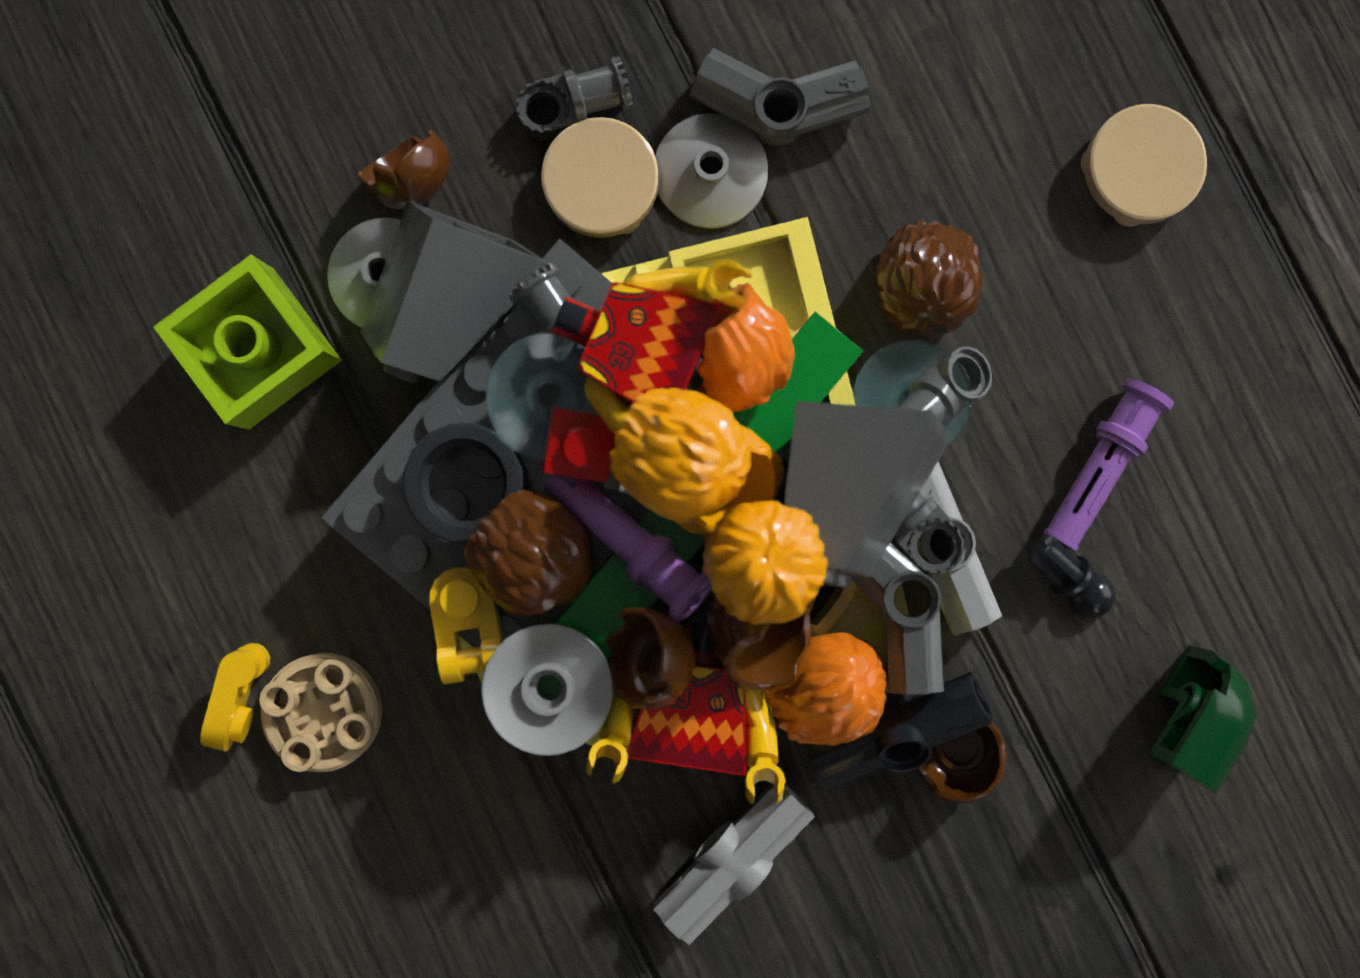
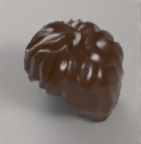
[875,220,983,340]
[463,489,593,616]
[706,592,815,693]

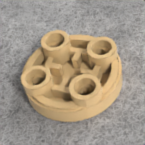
[1081,104,1207,227]
[541,117,659,238]
[259,653,382,772]

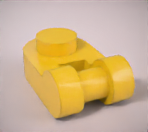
[430,567,504,685]
[200,643,270,752]

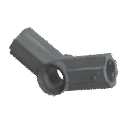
[690,48,871,147]
[851,543,944,695]

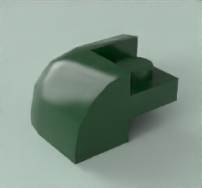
[1148,645,1257,794]

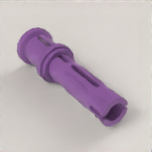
[1043,378,1174,552]
[544,474,711,622]

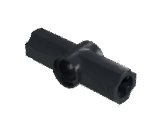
[806,672,994,790]

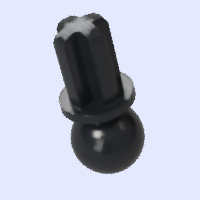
[1028,535,1116,618]

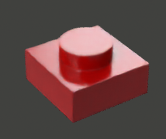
[541,406,616,483]

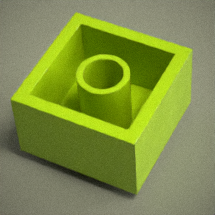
[153,254,342,430]

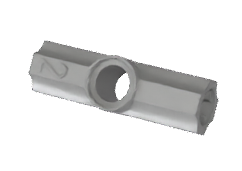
[917,462,1003,636]
[653,783,815,945]

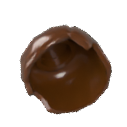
[356,130,451,209]
[606,608,696,709]
[917,722,1008,804]

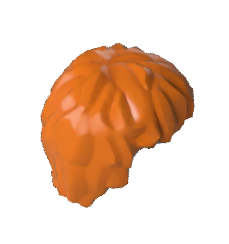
[696,282,794,412]
[764,632,888,746]

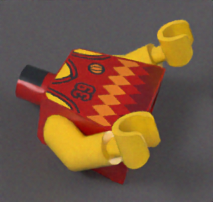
[552,259,752,434]
[586,623,785,804]

